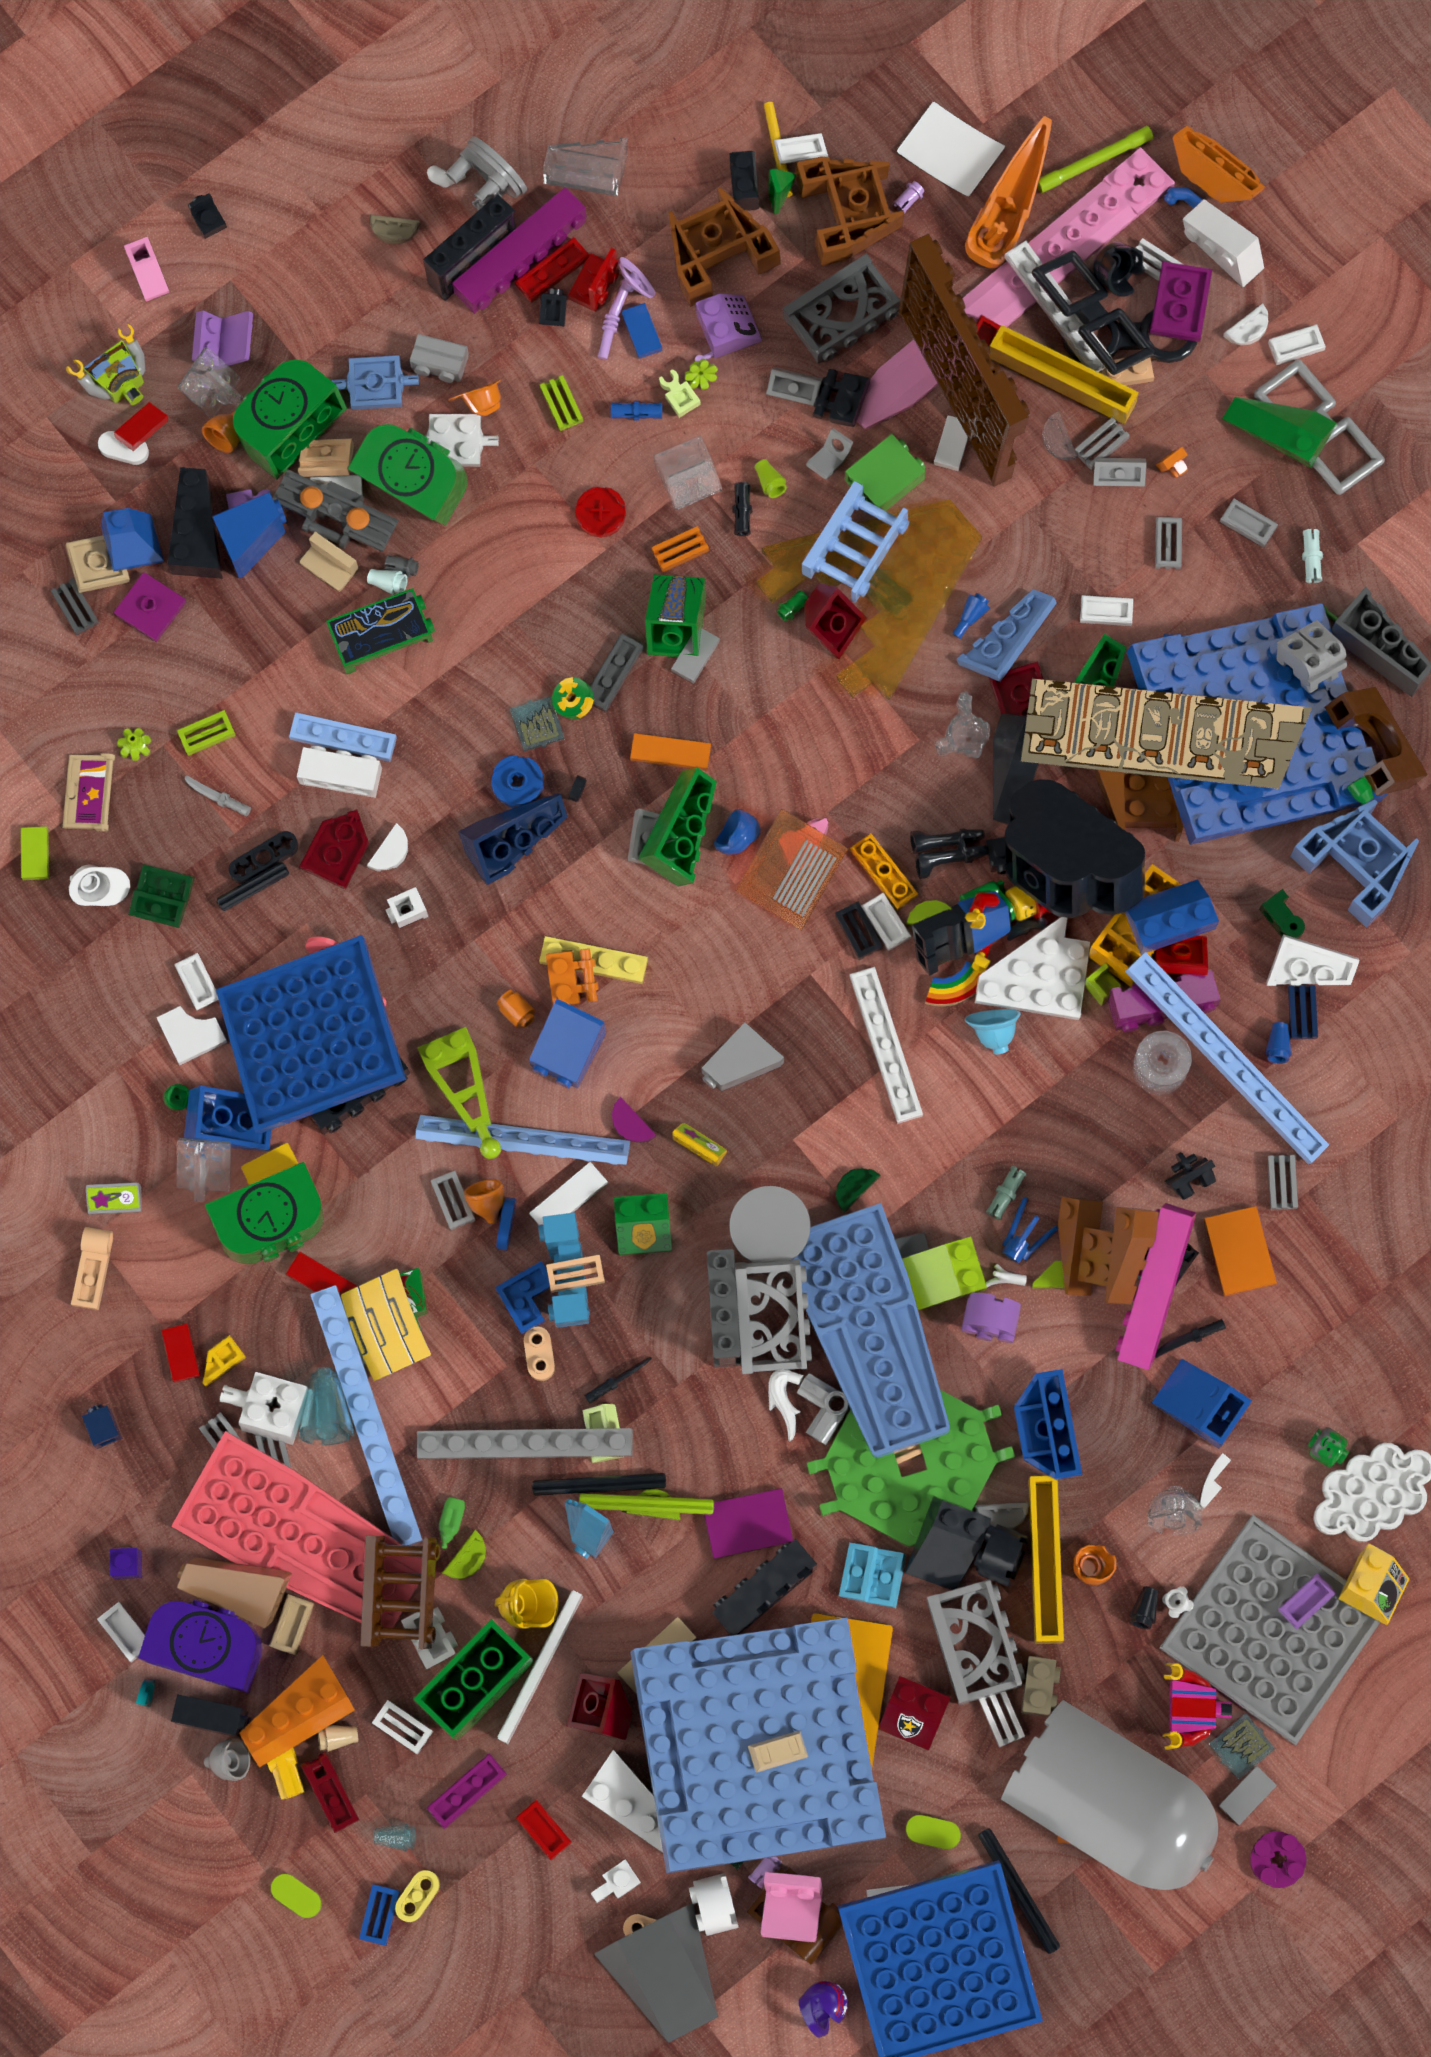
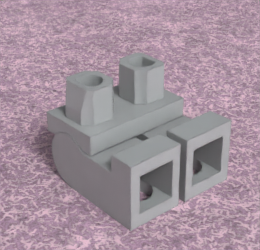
[1277,620,1347,693]

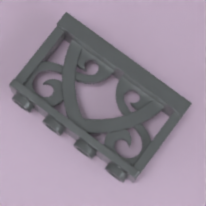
[783,253,900,364]
[707,1249,741,1368]

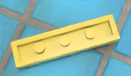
[539,936,648,984]

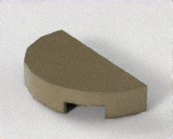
[370,214,420,244]

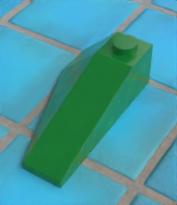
[1222,397,1337,468]

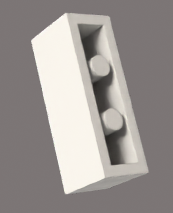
[297,746,382,798]

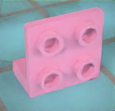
[761,1872,823,1942]

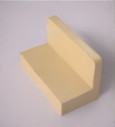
[300,532,359,592]

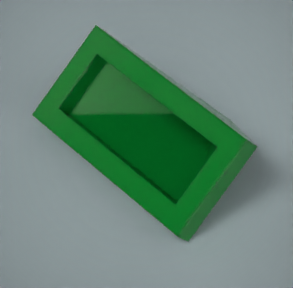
[767,169,798,214]

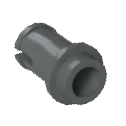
[385,555,419,578]

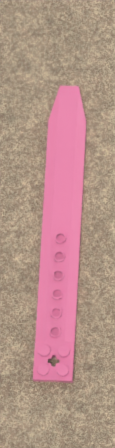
[857,147,1175,430]

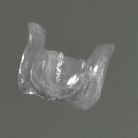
[934,691,991,758]

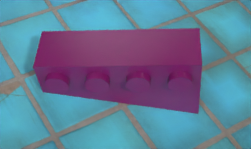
[1108,970,1220,1032]

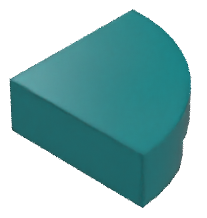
[136,1679,156,1707]

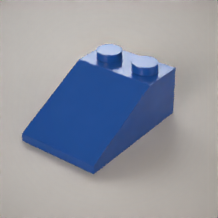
[184,1086,271,1151]

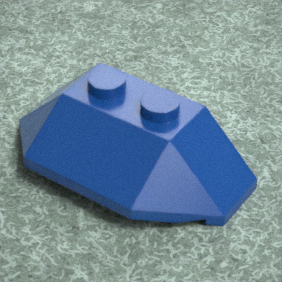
[1014,1369,1083,1480]

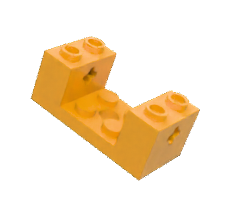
[1088,864,1182,987]

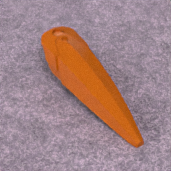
[965,116,1052,268]

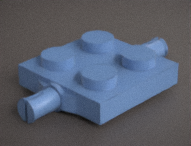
[332,355,419,410]

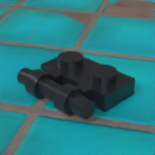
[813,369,870,427]

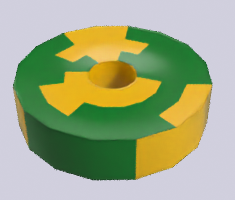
[552,677,594,720]

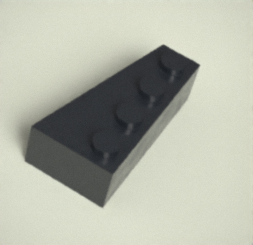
[712,1539,817,1636]

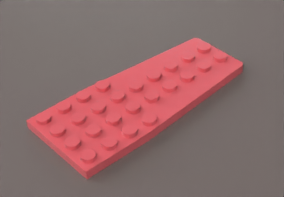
[171,1431,422,1628]

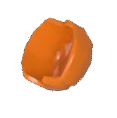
[1073,1545,1116,1586]

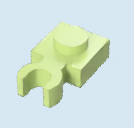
[659,369,701,418]

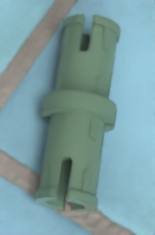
[986,1166,1027,1220]

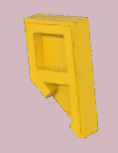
[203,1335,246,1387]

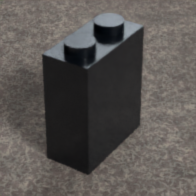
[171,1694,251,1739]

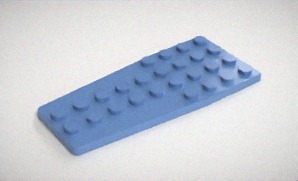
[793,1203,950,1458]

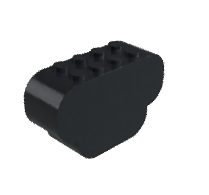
[1005,779,1145,918]

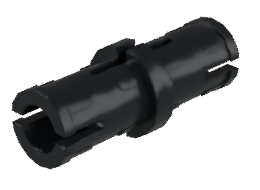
[732,482,753,536]

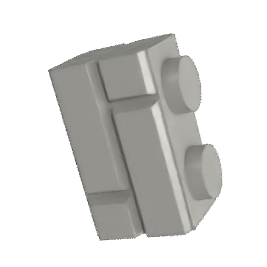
[410,334,469,383]

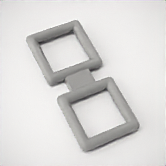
[1254,360,1385,495]

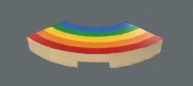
[925,961,989,1007]

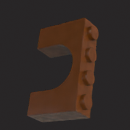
[1324,687,1428,796]

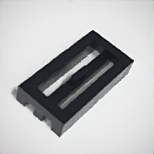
[835,901,883,960]

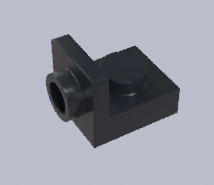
[188,193,227,239]
[539,288,568,327]
[986,837,1006,875]

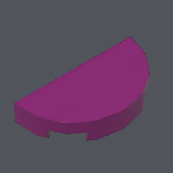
[612,1096,656,1143]

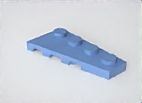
[956,589,1057,682]

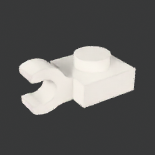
[591,1860,641,1903]

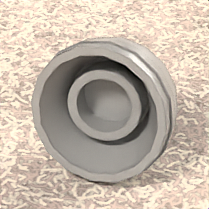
[204,1738,250,1781]

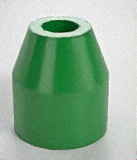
[1347,776,1374,805]

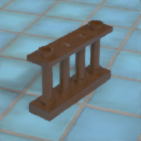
[361,1535,440,1649]

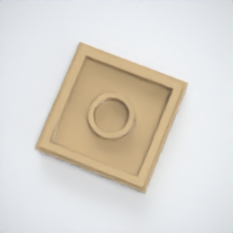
[66,535,130,593]

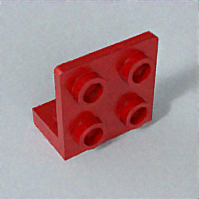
[568,248,620,312]

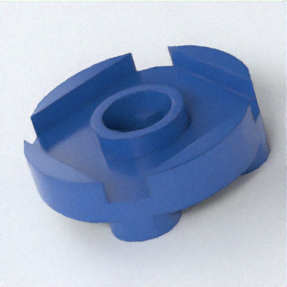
[491,755,544,809]

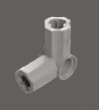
[797,1373,850,1445]

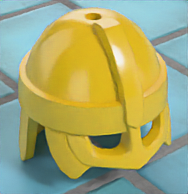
[495,1579,559,1628]

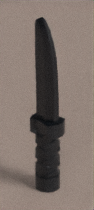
[1155,1319,1226,1358]
[584,1357,652,1404]

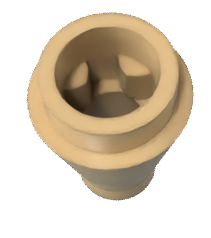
[318,1725,358,1752]

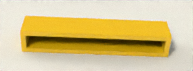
[989,325,1139,425]
[1028,1476,1064,1644]

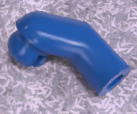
[1164,187,1203,209]

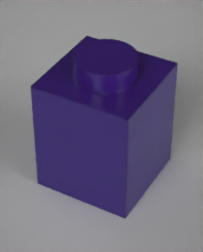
[110,1548,142,1580]

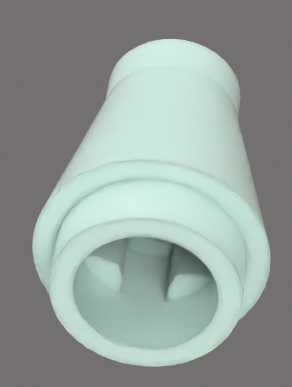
[367,569,407,595]

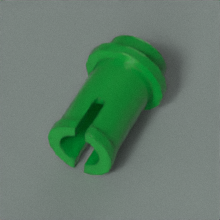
[776,590,808,622]

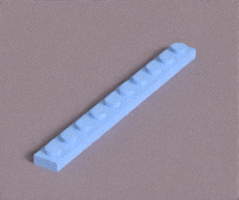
[1125,952,1329,1164]
[310,1285,423,1545]

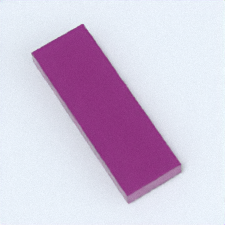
[427,1753,508,1829]

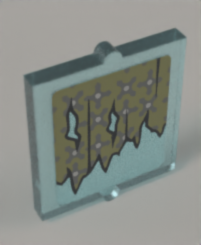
[510,696,565,751]
[1209,1713,1275,1780]

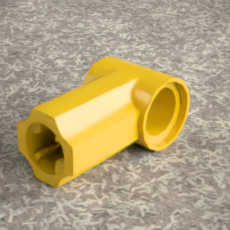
[267,1748,304,1800]

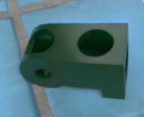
[1259,889,1305,939]

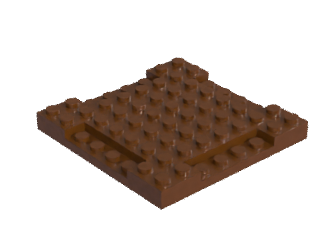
[899,233,1030,487]

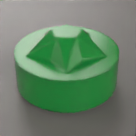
[163,1084,189,1111]

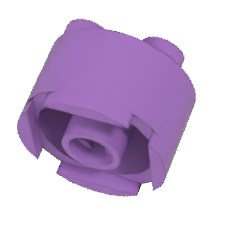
[961,1293,1021,1343]

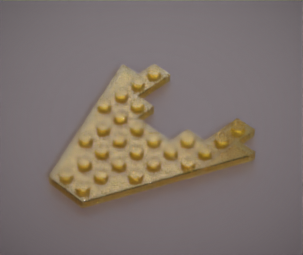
[756,499,982,700]

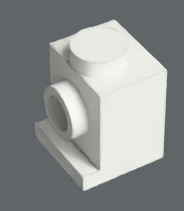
[385,887,428,928]

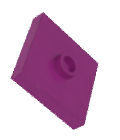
[114,572,186,643]

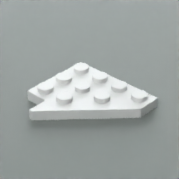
[975,917,1090,1020]

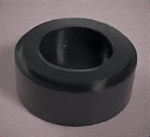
[568,775,587,802]

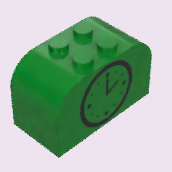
[233,360,347,480]
[348,424,467,526]
[205,1162,324,1264]
[414,1619,533,1741]

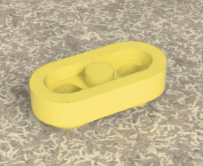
[395,1870,440,1922]

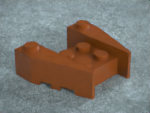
[795,157,904,266]
[668,187,781,307]
[1095,769,1184,842]
[1058,1196,1159,1304]

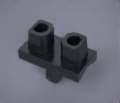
[1164,1152,1216,1200]

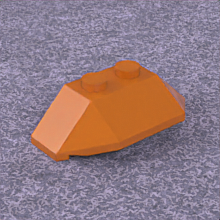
[1173,126,1265,203]

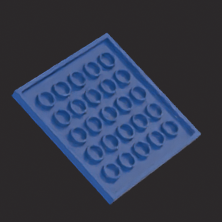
[216,935,406,1134]
[838,1860,1043,2057]

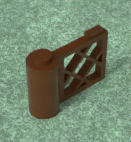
[747,1867,843,1965]

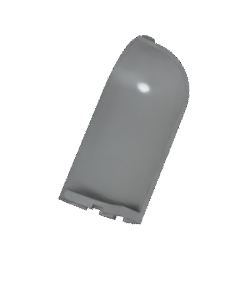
[1001,1700,1218,1890]

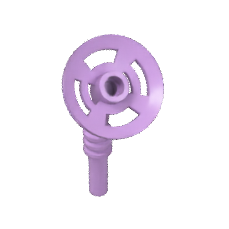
[598,257,655,360]

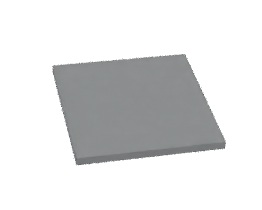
[1159,1514,1380,1746]

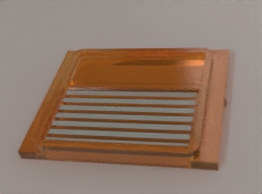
[736,809,848,930]

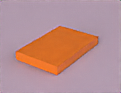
[1204,1206,1277,1297]

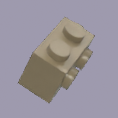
[1021,1656,1061,1717]

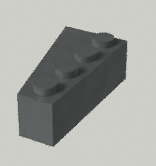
[1332,587,1431,697]

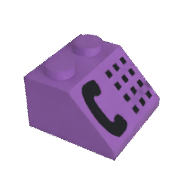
[696,294,762,359]

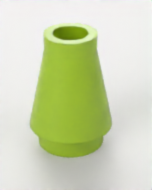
[754,459,787,498]

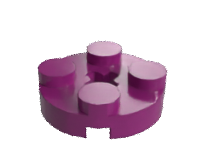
[1250,1831,1306,1888]

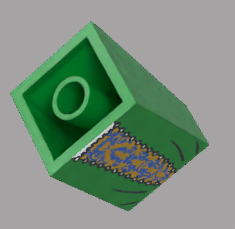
[645,574,706,657]

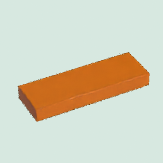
[630,733,711,771]

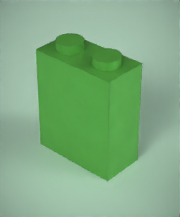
[845,434,926,511]

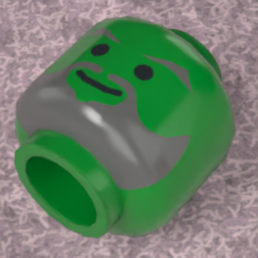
[1307,1427,1350,1468]

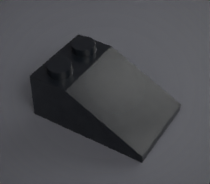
[905,1496,991,1590]

